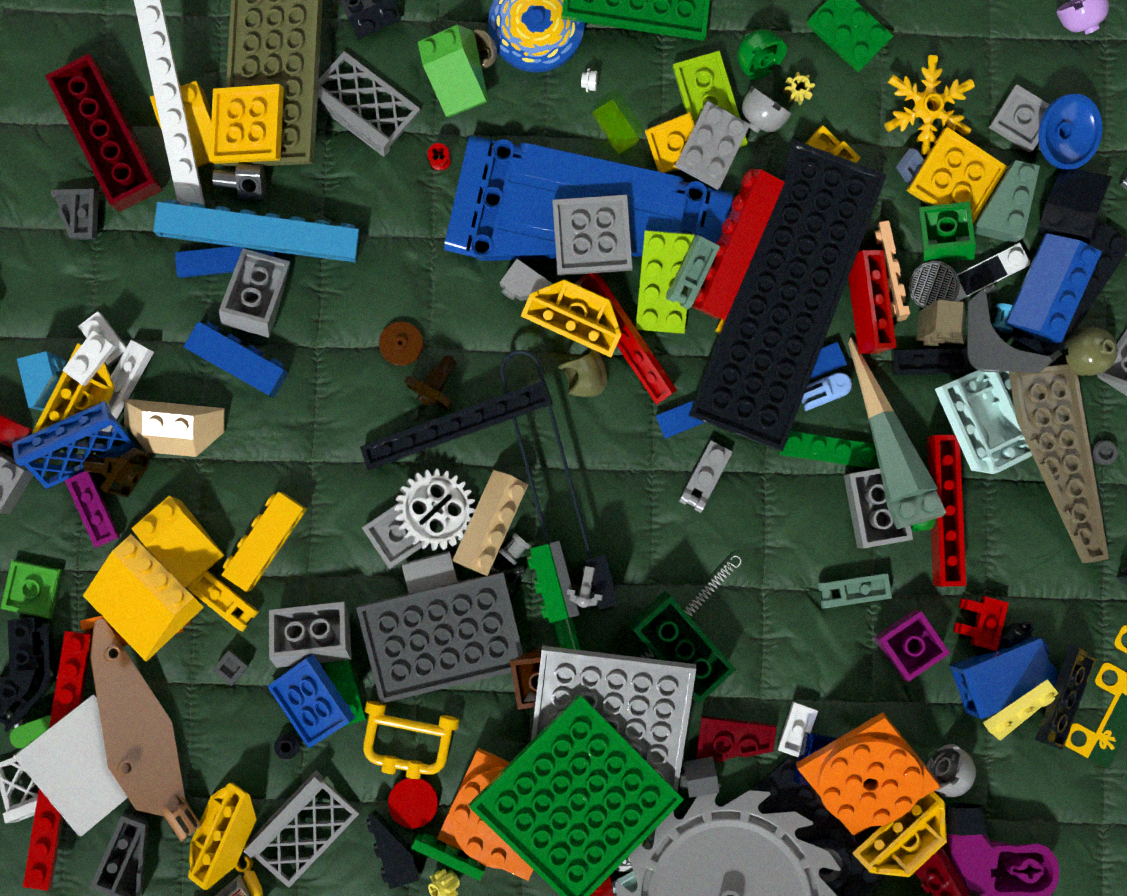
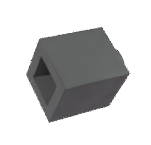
[680,756,719,798]

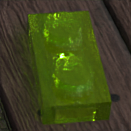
[592,99,639,155]

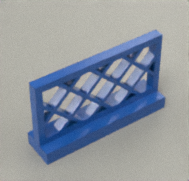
[12,401,137,489]

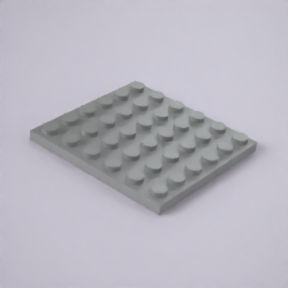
[531,646,696,792]

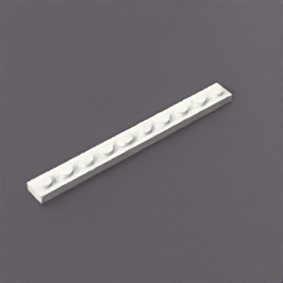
[134,0,206,208]

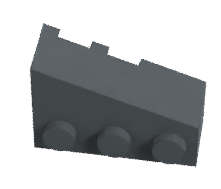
[89,808,150,896]

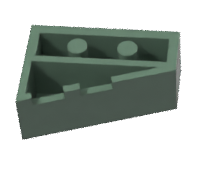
[973,160,1040,243]

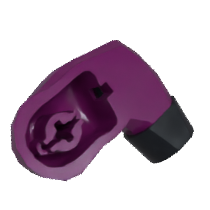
[944,803,1060,896]

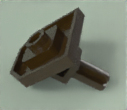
[404,355,456,412]
[83,447,150,498]

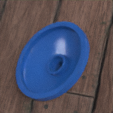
[1038,94,1102,169]

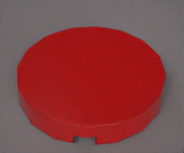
[388,778,439,829]

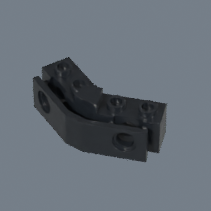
[0,617,56,732]

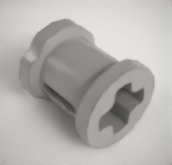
[499,533,531,565]

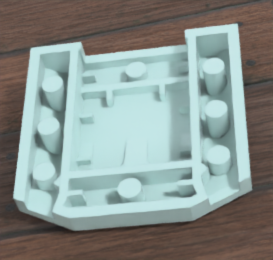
[935,370,1032,474]

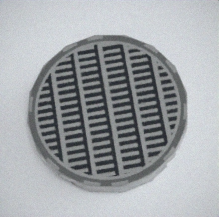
[909,261,960,308]

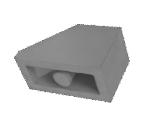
[500,259,552,301]

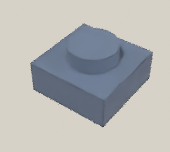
[896,148,924,183]

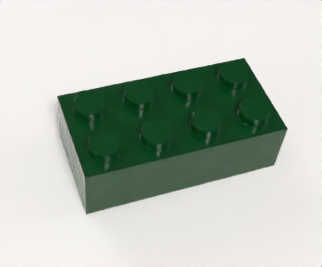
[628,591,736,704]

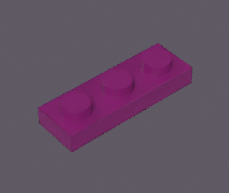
[65,471,120,548]

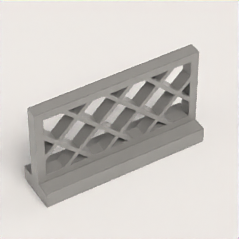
[317,51,420,157]
[243,770,359,887]

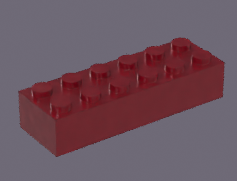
[45,53,163,212]

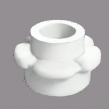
[581,68,598,92]

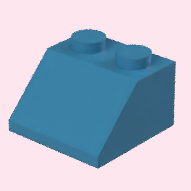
[17,351,68,411]

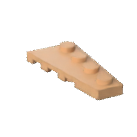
[874,220,910,322]

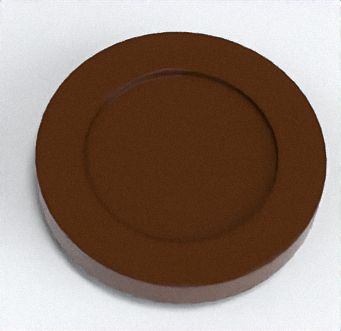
[379,322,424,366]

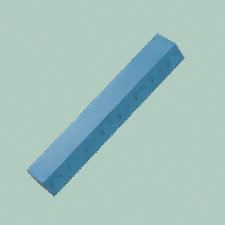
[153,199,359,263]

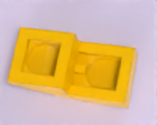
[805,125,861,163]

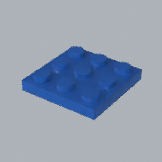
[267,654,356,749]

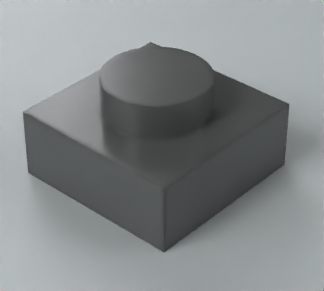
[213,650,250,686]

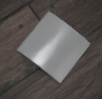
[402,551,458,593]

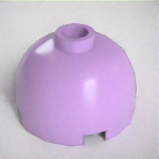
[1056,0,1109,34]

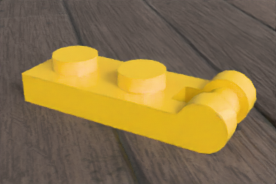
[188,571,259,632]

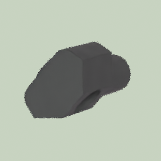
[212,164,266,200]

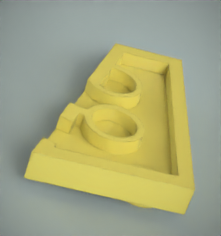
[983,679,1058,741]

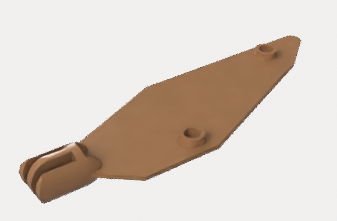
[90,619,202,842]

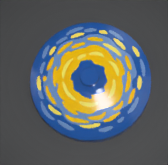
[488,0,585,72]

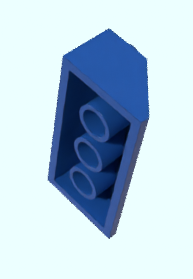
[1005,233,1102,344]

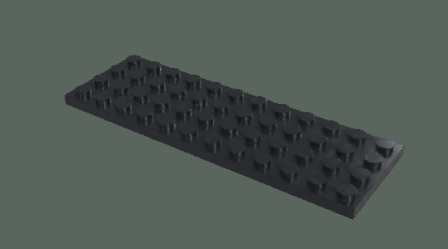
[688,140,887,452]

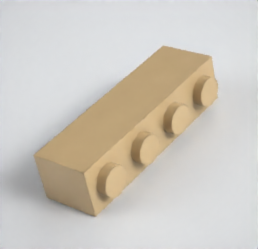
[452,470,528,576]

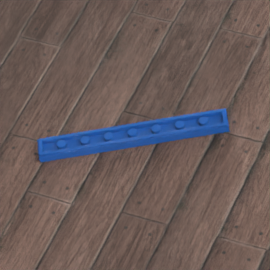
[655,342,847,439]

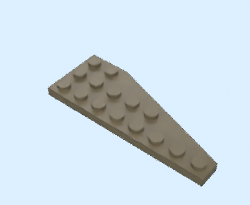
[1009,364,1109,563]

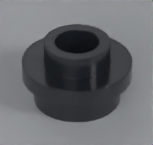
[274,734,300,760]

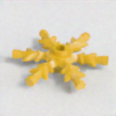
[884,55,975,155]

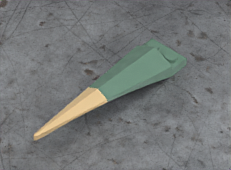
[848,337,946,529]

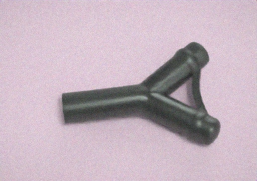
[489,565,526,598]

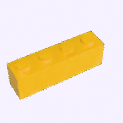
[222,492,307,592]

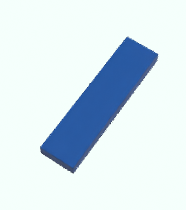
[175,246,275,278]

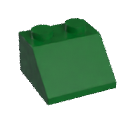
[919,201,976,263]

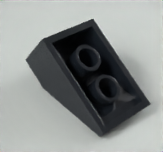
[1039,169,1112,245]

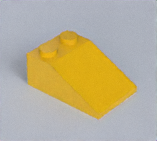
[150,81,212,167]
[131,495,224,588]

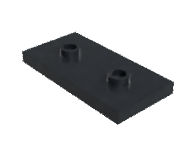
[1035,644,1096,750]

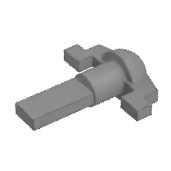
[567,566,603,608]

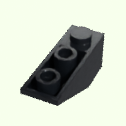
[366,809,422,889]

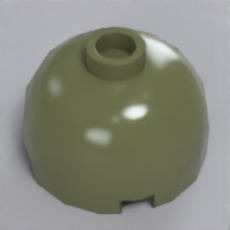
[1065,326,1118,376]

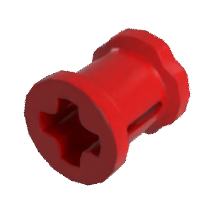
[427,143,451,171]

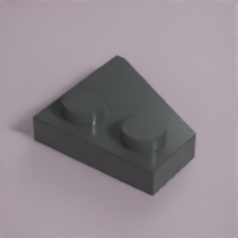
[50,189,99,240]

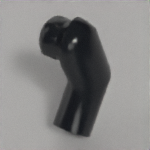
[999,621,1034,648]

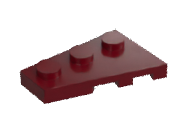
[695,715,777,762]
[913,848,970,896]

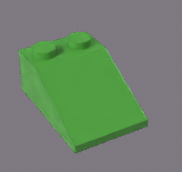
[418,25,489,117]

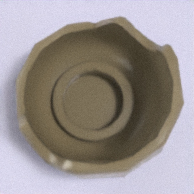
[474,29,497,71]

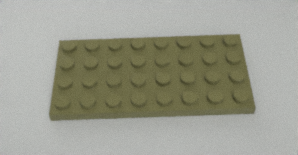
[221,0,323,168]

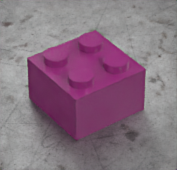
[873,609,950,682]

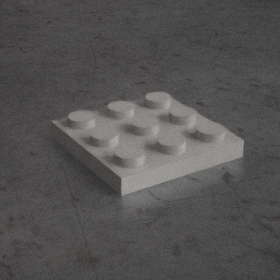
[552,195,632,275]

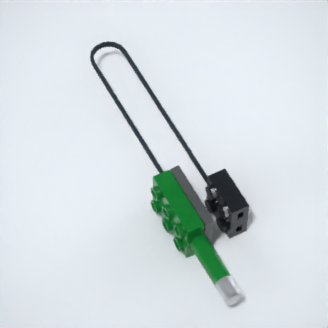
[500,350,619,650]

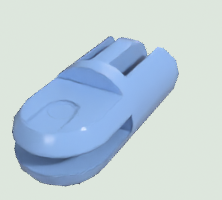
[802,373,852,411]

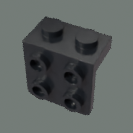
[339,0,402,40]

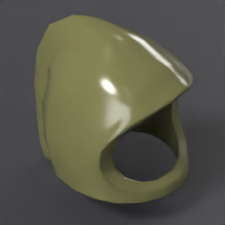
[557,348,607,397]

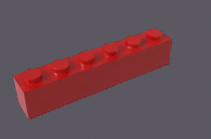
[691,169,785,320]
[927,435,966,587]

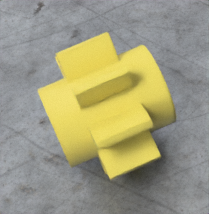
[783,72,815,105]
[428,869,460,896]

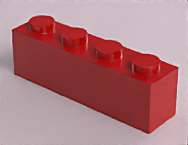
[848,250,897,354]

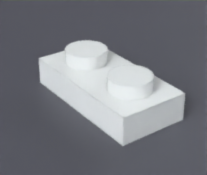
[78,311,127,366]
[63,330,116,386]
[776,701,818,759]

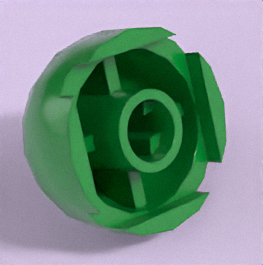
[737,29,787,80]

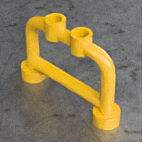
[363,701,460,779]

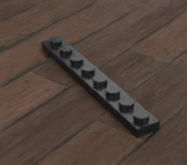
[360,380,553,470]

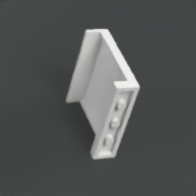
[13,694,128,836]

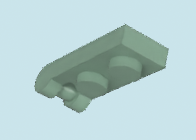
[666,235,720,309]
[818,573,892,608]

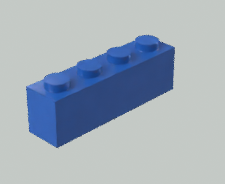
[183,321,289,398]

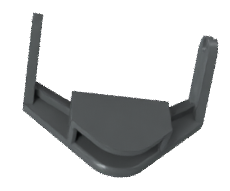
[967,284,1062,373]

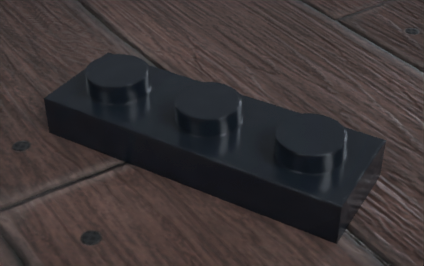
[891,348,968,376]

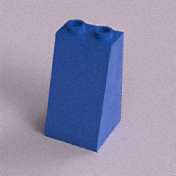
[949,636,1058,719]

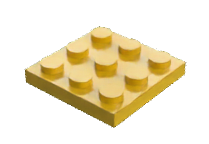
[209,84,284,164]
[906,127,1008,223]

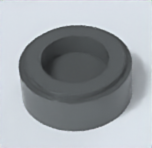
[1091,440,1118,465]

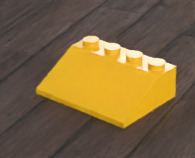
[83,534,204,662]

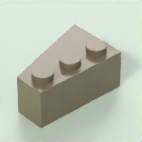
[916,300,967,347]

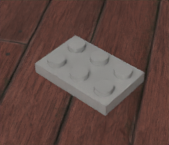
[675,101,750,190]

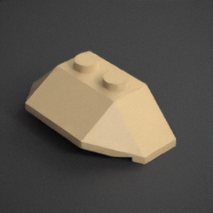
[124,399,225,457]

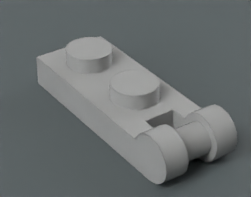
[679,441,732,513]

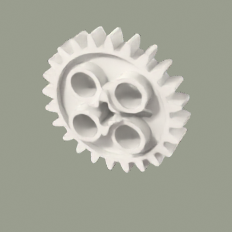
[394,469,475,551]

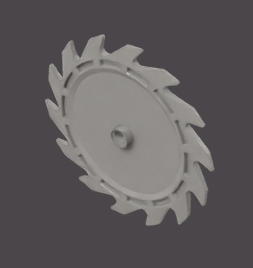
[615,784,841,896]

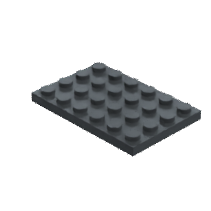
[356,571,524,704]

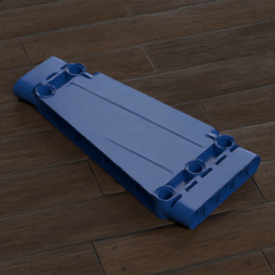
[444,135,733,261]

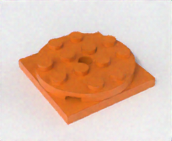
[796,712,941,836]
[437,748,533,881]

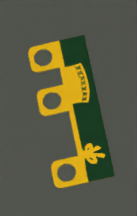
[1065,625,1127,769]

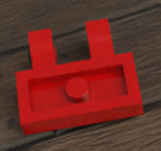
[952,596,1009,651]

